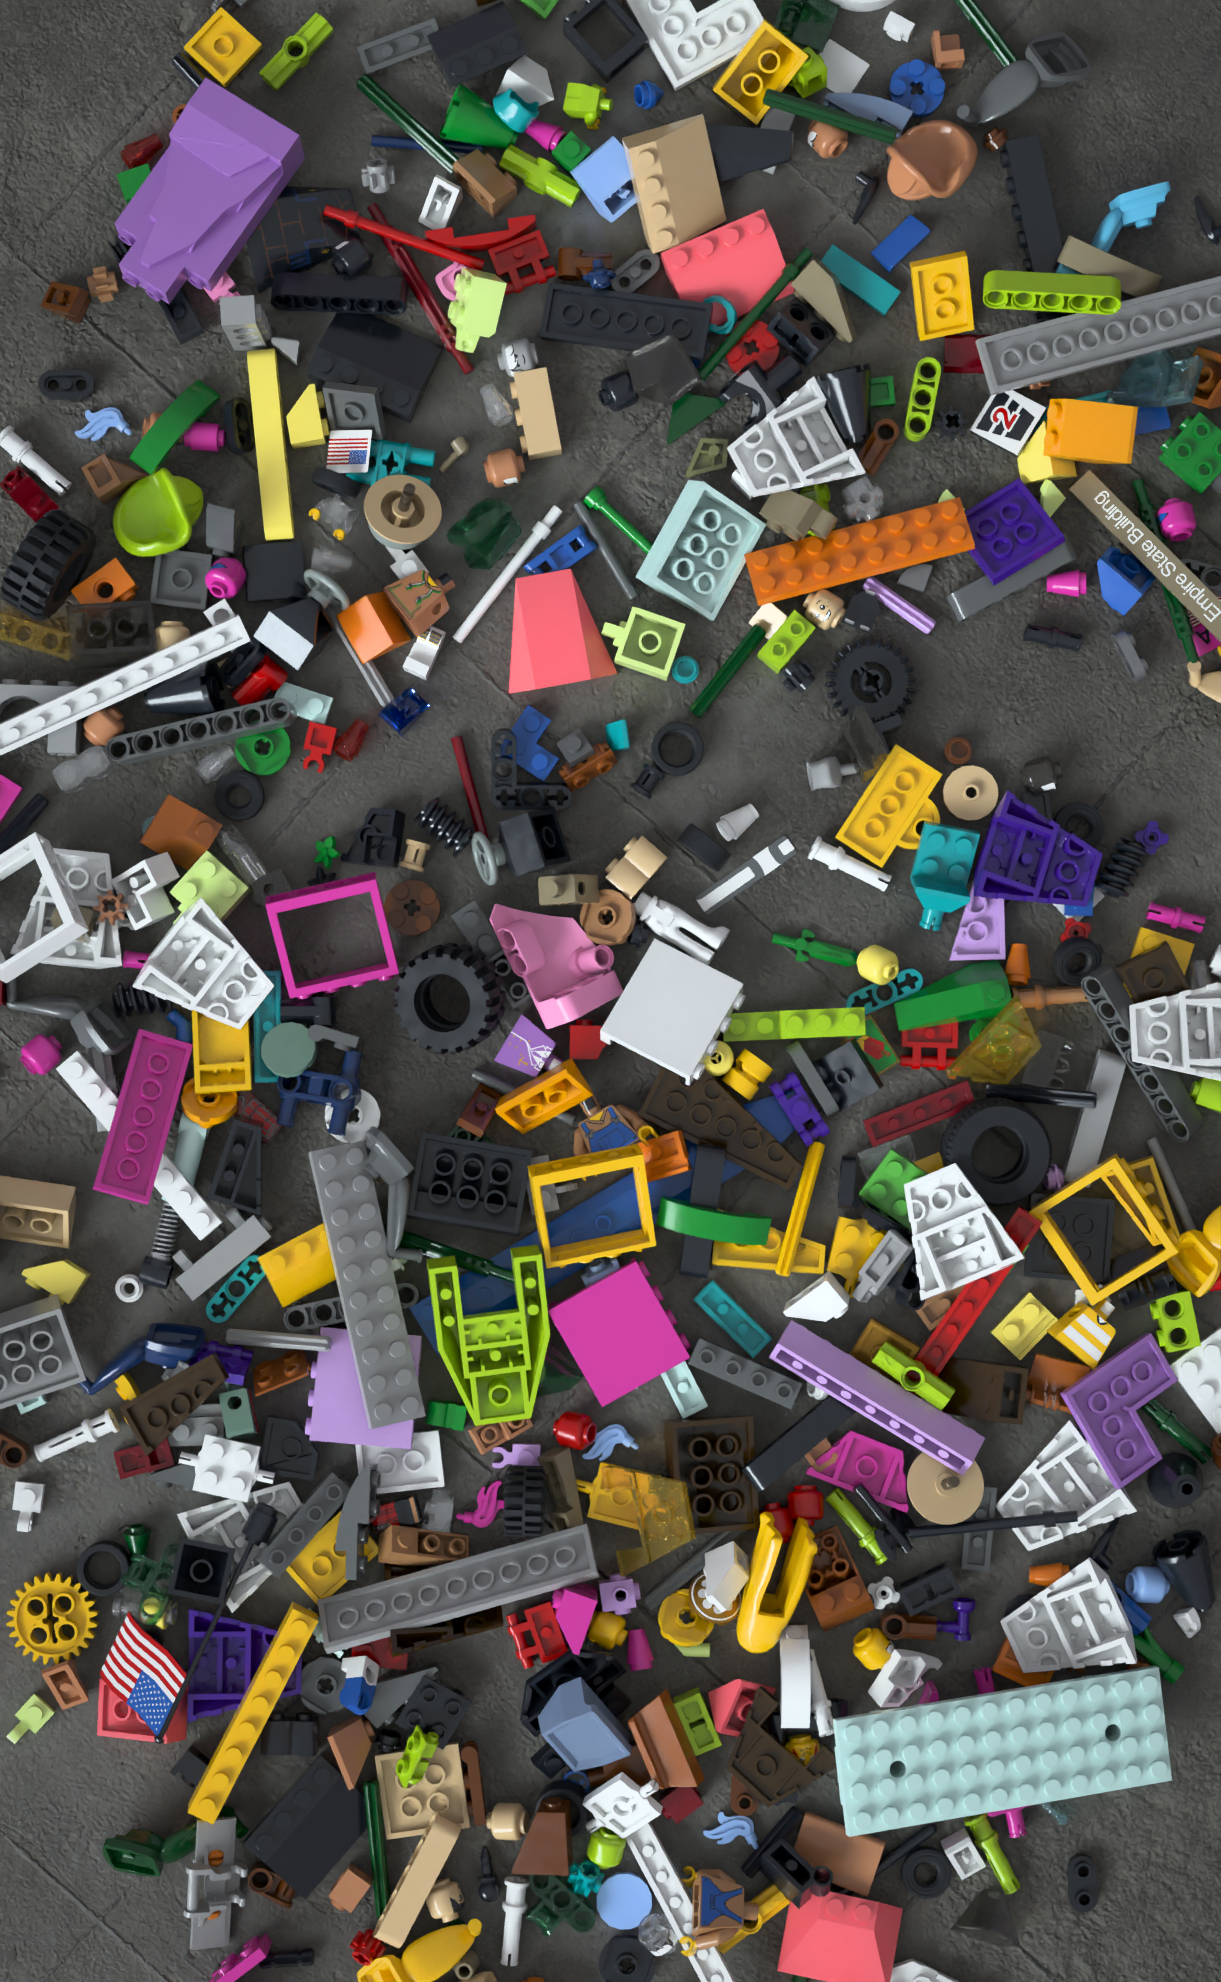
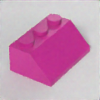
[552,1582,598,1655]

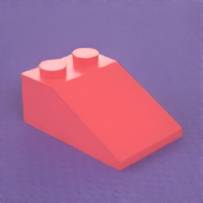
[97,1678,188,1743]

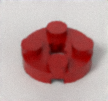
[725,320,779,373]

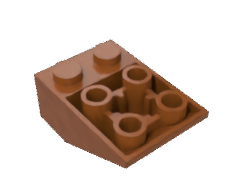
[786,1525,875,1632]

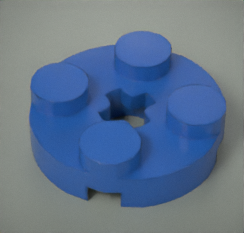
[889,59,945,118]

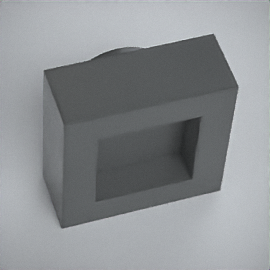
[556,728,595,768]

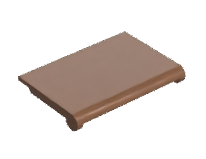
[794,1811,886,1897]

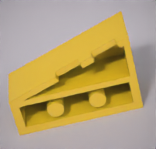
[1101,1155,1180,1246]

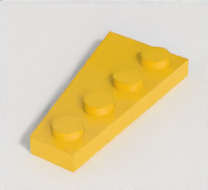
[711,1209,826,1274]

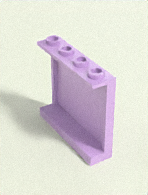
[305,1327,423,1450]

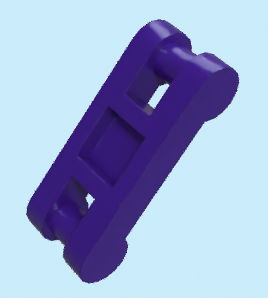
[769,1071,830,1147]

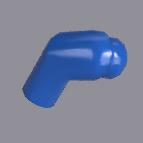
[166,1008,193,1044]

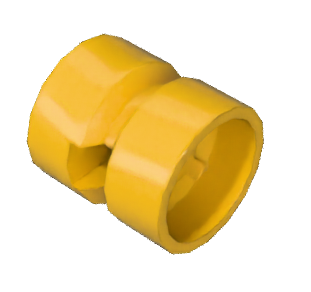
[721,1048,773,1101]

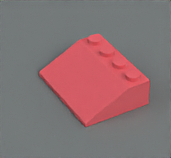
[661,209,795,326]

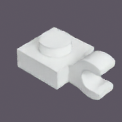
[386,546,429,580]
[12,1481,45,1532]

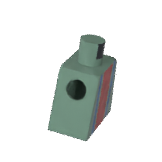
[219,1382,262,1440]

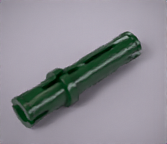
[1140,1398,1212,1464]

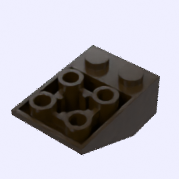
[935,1357,1029,1425]

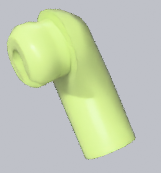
[674,1643,710,1657]

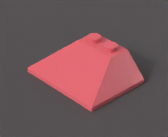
[777,1892,903,1982]

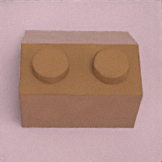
[453,149,518,218]

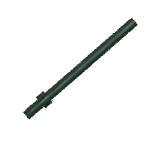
[696,248,813,381]

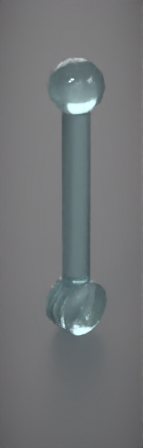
[1040,1803,1068,1825]

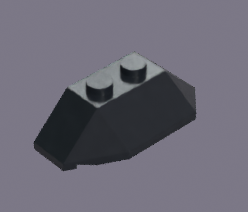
[520,1649,627,1737]

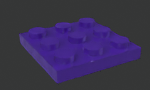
[965,478,1065,586]

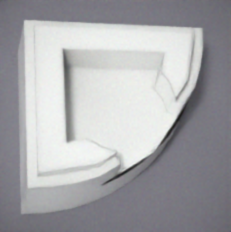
[1173,1607,1201,1638]

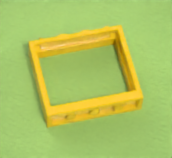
[528,1144,656,1269]
[1029,1153,1180,1306]

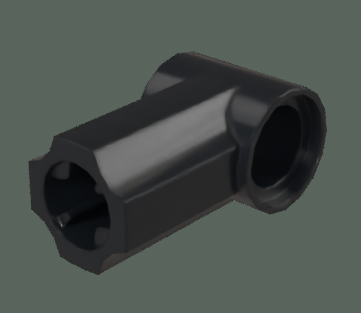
[280,997,336,1025]

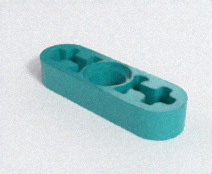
[846,969,923,1015]
[206,1254,265,1323]

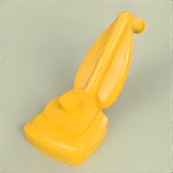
[1166,1205,1221,1297]
[357,1919,482,1982]

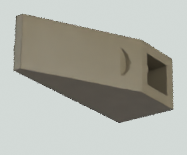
[790,259,858,343]

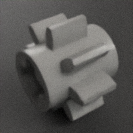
[361,158,395,193]

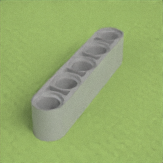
[1062,1049,1126,1188]

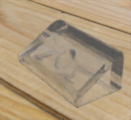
[856,1134,918,1179]

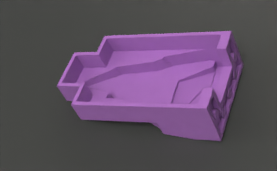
[115,78,305,304]

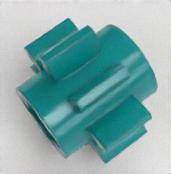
[567,1859,604,1897]

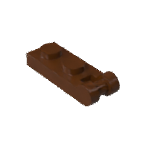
[461,1741,487,1826]

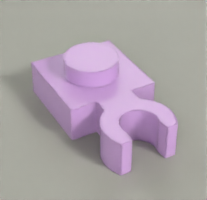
[492,1443,541,1468]

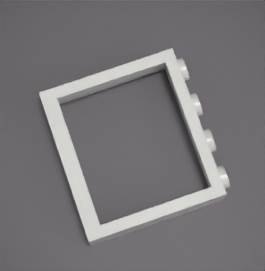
[0,832,89,983]

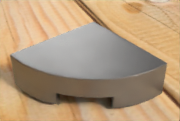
[897,564,933,593]

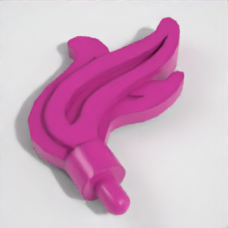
[456,1480,504,1528]

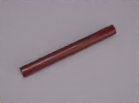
[451,736,490,842]

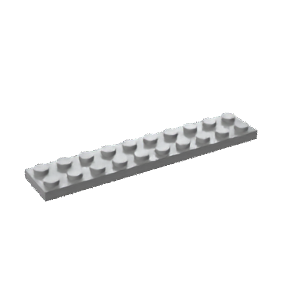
[975,276,1221,395]
[308,1141,426,1429]
[317,1524,599,1654]

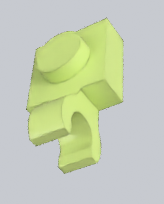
[6,1692,56,1744]

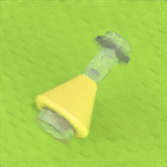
[112,1596,178,1630]

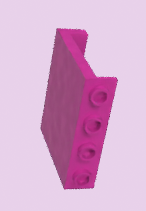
[547,1256,691,1407]

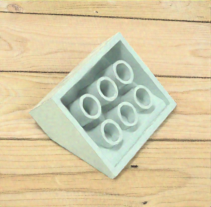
[636,480,766,621]

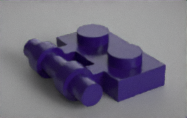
[189,1340,254,1385]

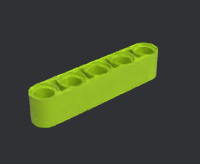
[983,270,1121,315]

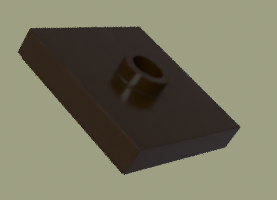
[1116,941,1191,1004]

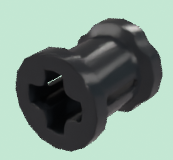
[630,763,665,800]

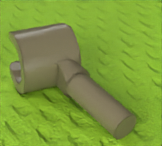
[439,436,470,473]

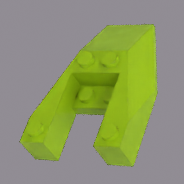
[426,1245,550,1426]

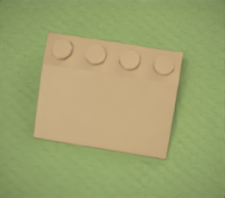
[622,114,726,254]

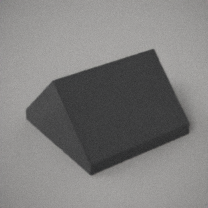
[167,1537,235,1605]

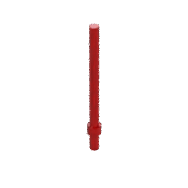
[323,204,485,271]

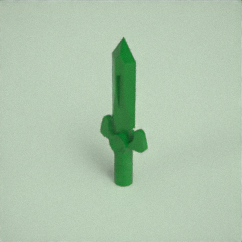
[771,929,858,967]

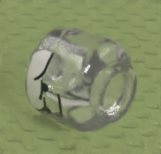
[638,1913,679,1956]

